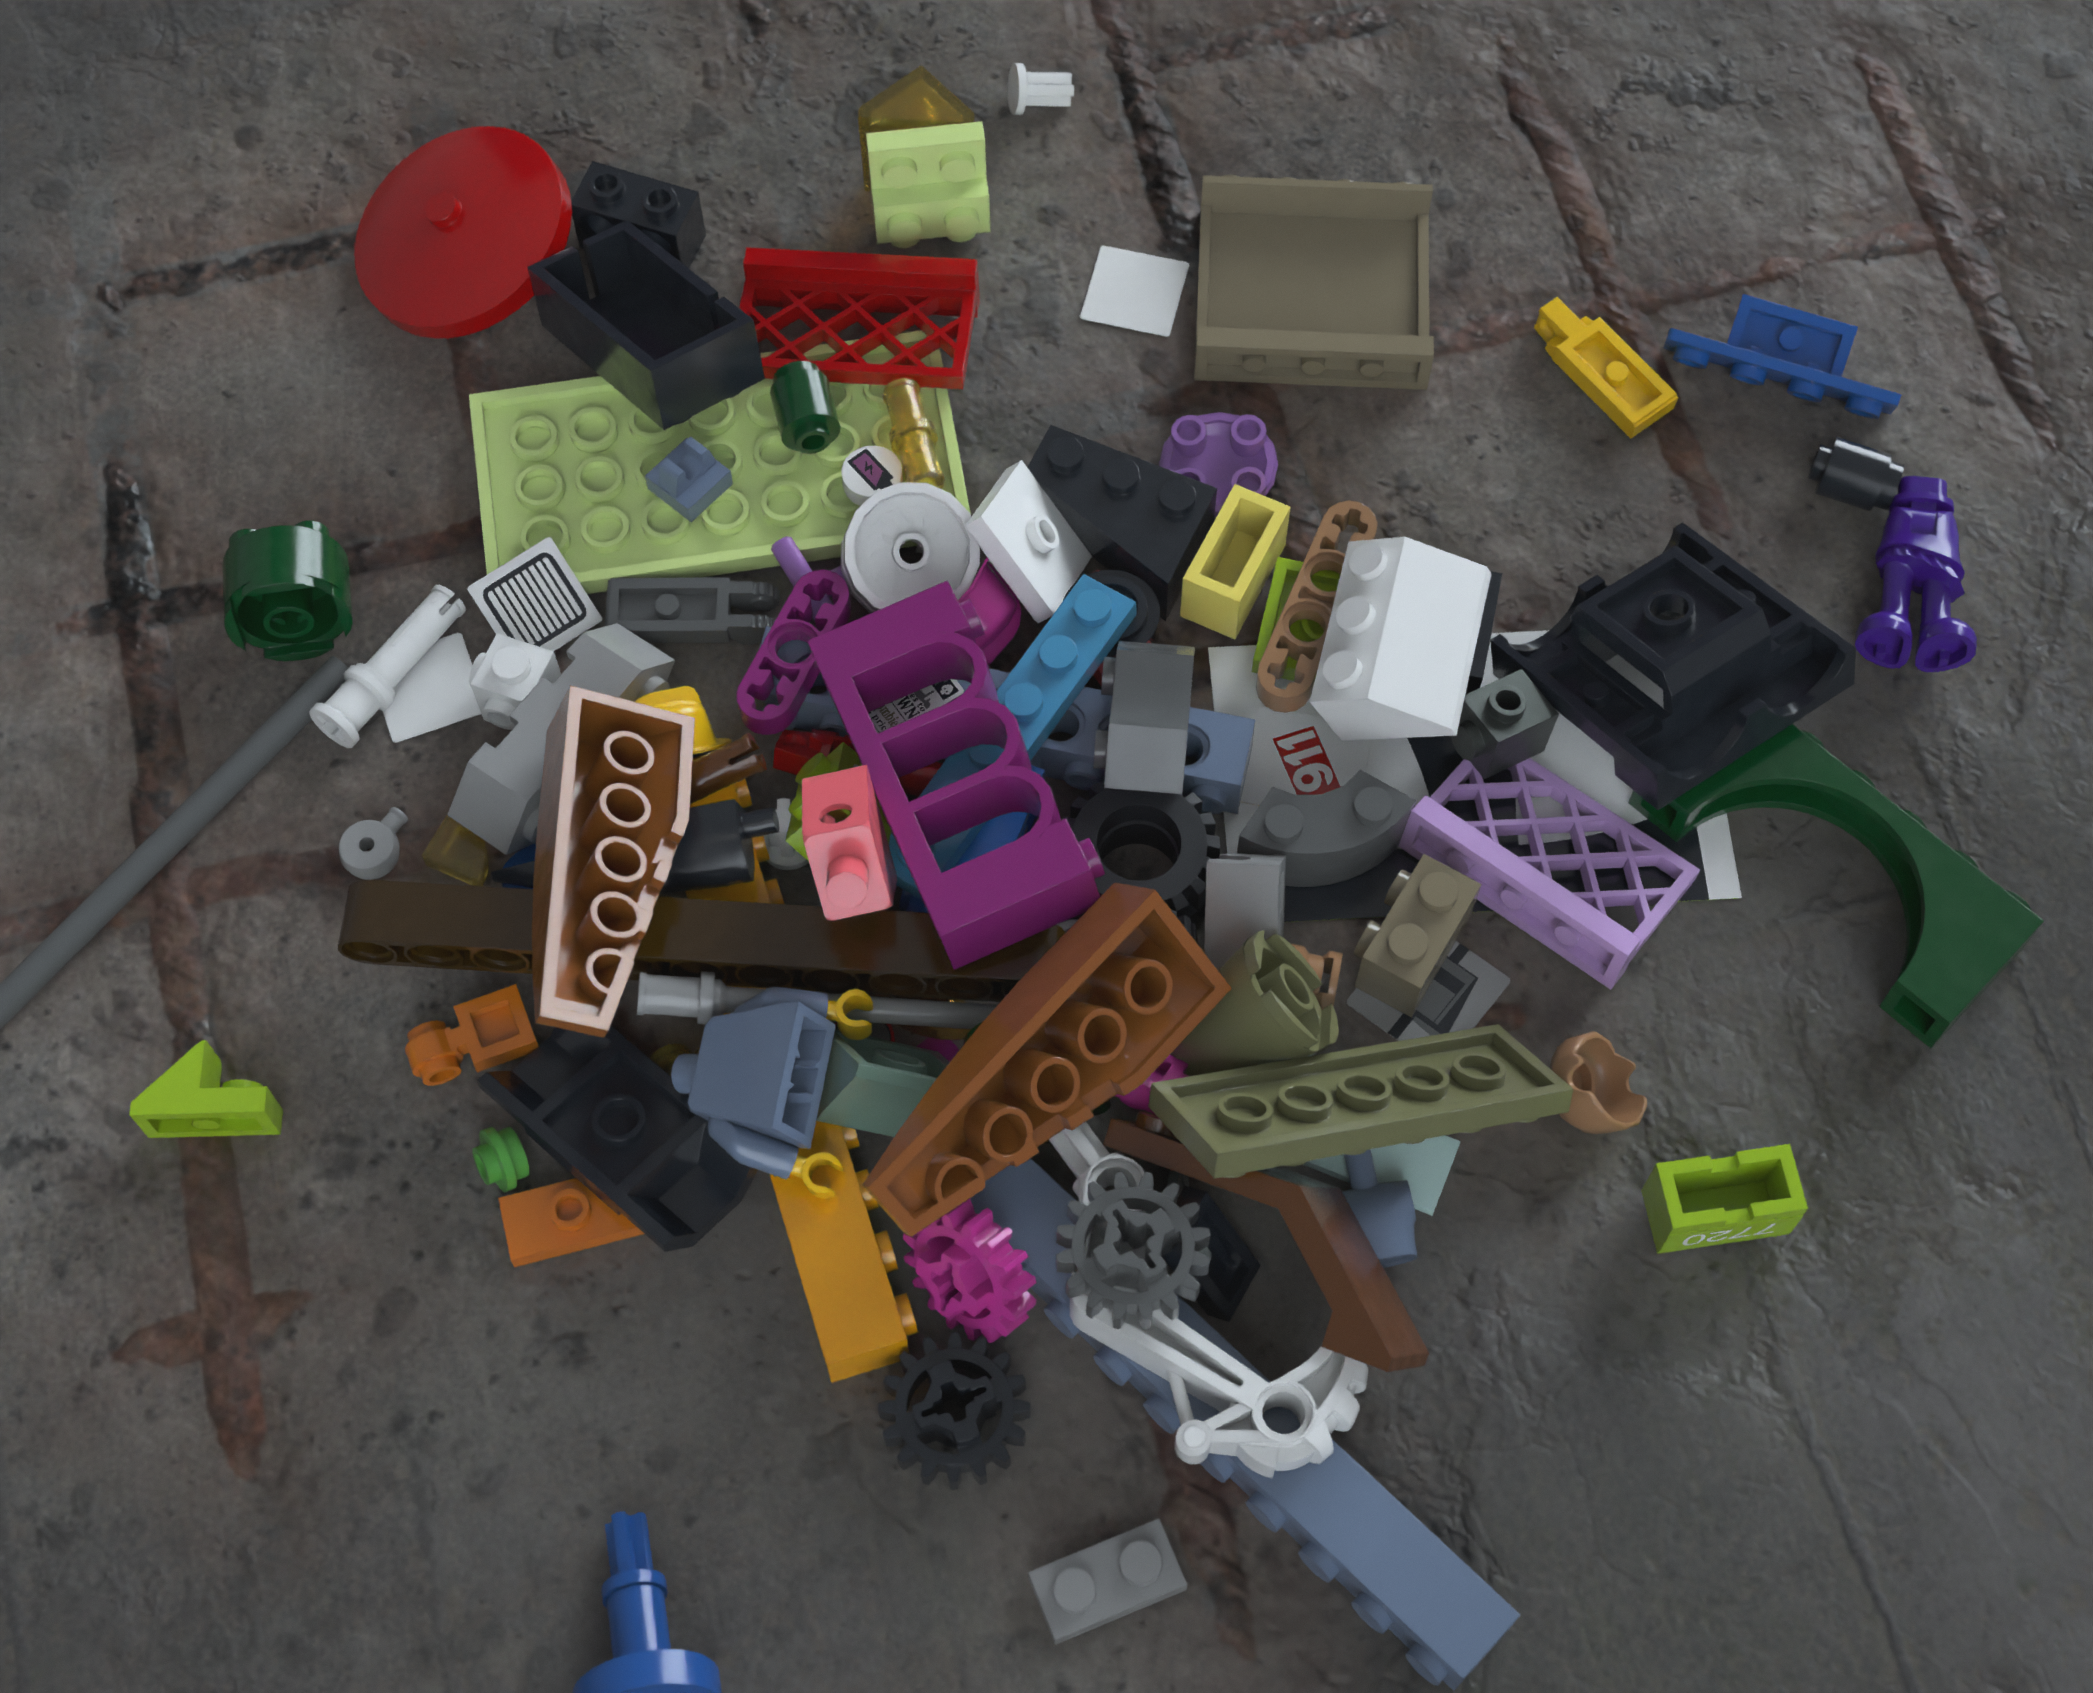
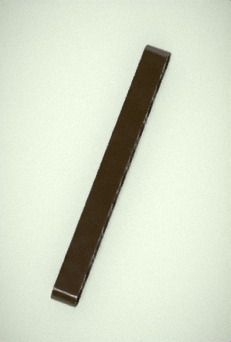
[338,880,1065,1002]

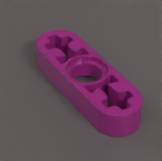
[736,570,851,735]

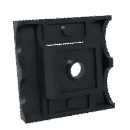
[1490,522,1856,810]

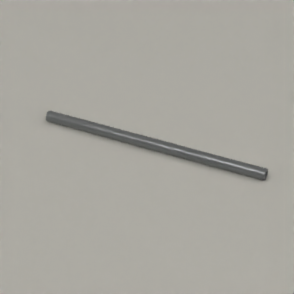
[0,656,348,1030]

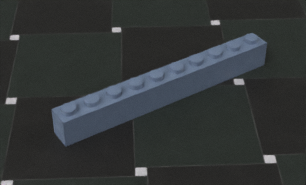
[970,1158,1520,1691]

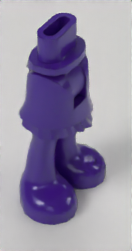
[1855,476,1977,672]

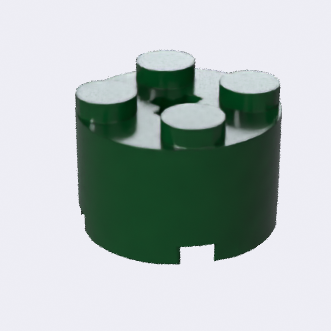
[222,520,353,661]

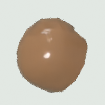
[1550,1031,1647,1134]

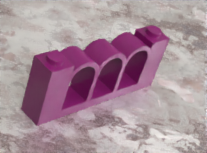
[807,580,1105,970]

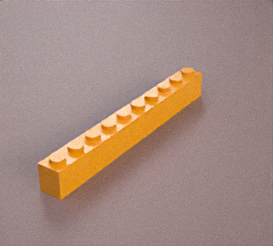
[685,755,918,1383]

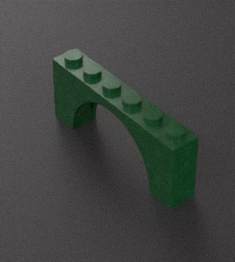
[1628,724,2044,1049]

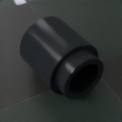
[1808,436,1904,511]

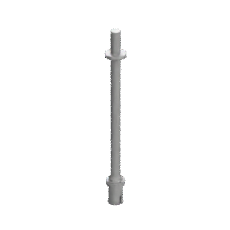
[637,971,997,1029]

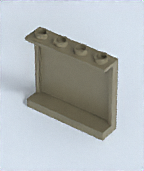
[1194,175,1434,390]

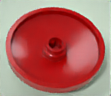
[354,126,572,339]

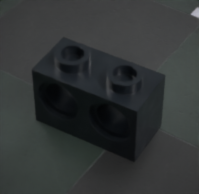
[571,161,706,268]

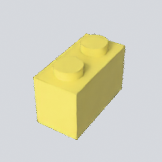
[1180,484,1291,639]

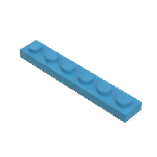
[889,574,1137,901]

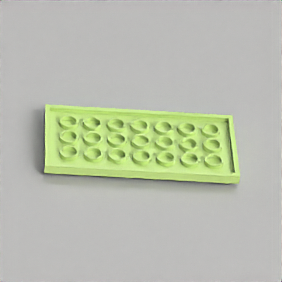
[469,330,971,594]

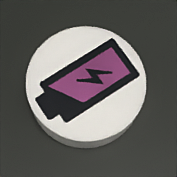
[842,446,903,506]

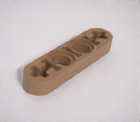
[1256,501,1378,713]

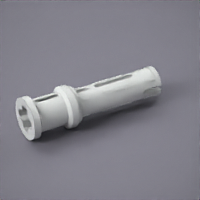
[309,585,466,748]

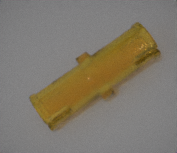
[882,378,945,489]

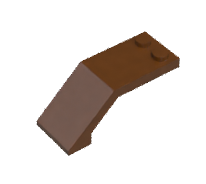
[1103,1111,1429,1372]

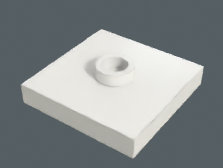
[965,460,1092,623]

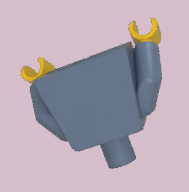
[671,986,873,1199]

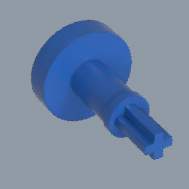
[572,1511,722,1693]

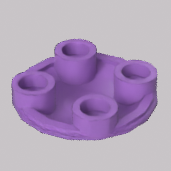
[1159,412,1278,518]

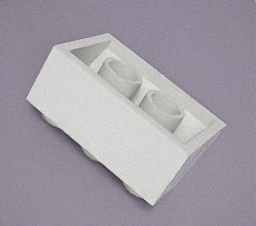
[1310,537,1492,741]

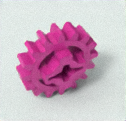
[903,1198,1037,1343]

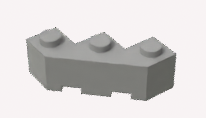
[447,623,675,855]

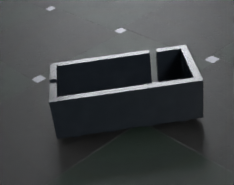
[527,220,765,430]

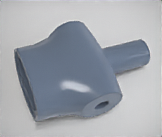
[1343,1149,1418,1268]

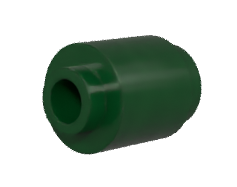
[770,361,841,454]

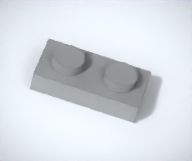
[1028,1518,1187,1645]

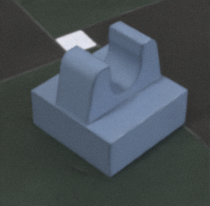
[645,437,733,522]

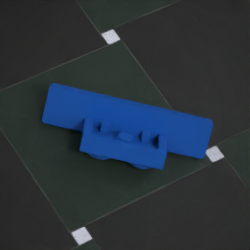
[1663,294,1901,419]

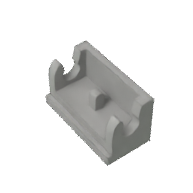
[1204,853,1286,971]

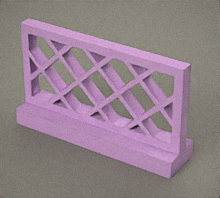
[1399,758,1700,990]

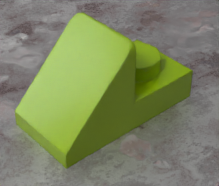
[129,1041,283,1138]

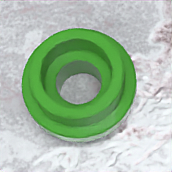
[472,1126,530,1193]

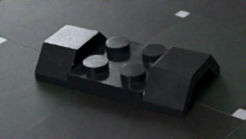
[477,1025,758,1252]

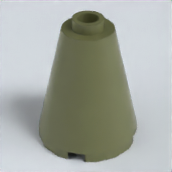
[1170,930,1339,1076]

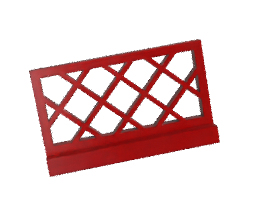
[739,247,980,390]

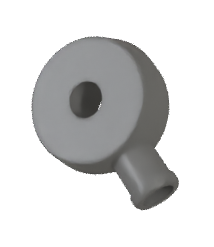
[339,807,408,880]

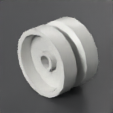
[841,482,980,613]

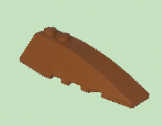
[532,685,695,1038]
[863,882,1232,1237]

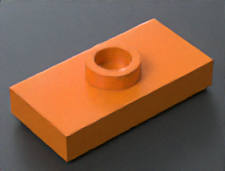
[498,1178,644,1267]

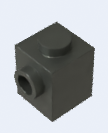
[1450,669,1559,779]

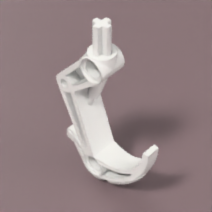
[1049,1122,1368,1478]

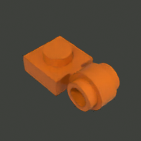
[405,984,539,1086]

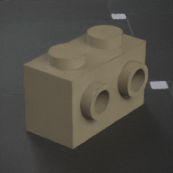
[1353,854,1482,1018]

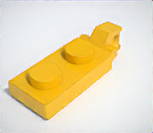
[1534,297,1678,439]

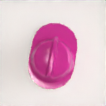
[958,557,1021,665]

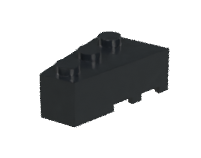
[1027,425,1217,621]

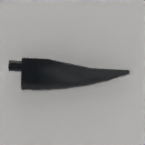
[491,799,780,893]

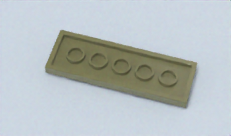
[1148,1024,1573,1179]

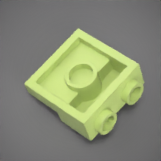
[866,121,990,248]

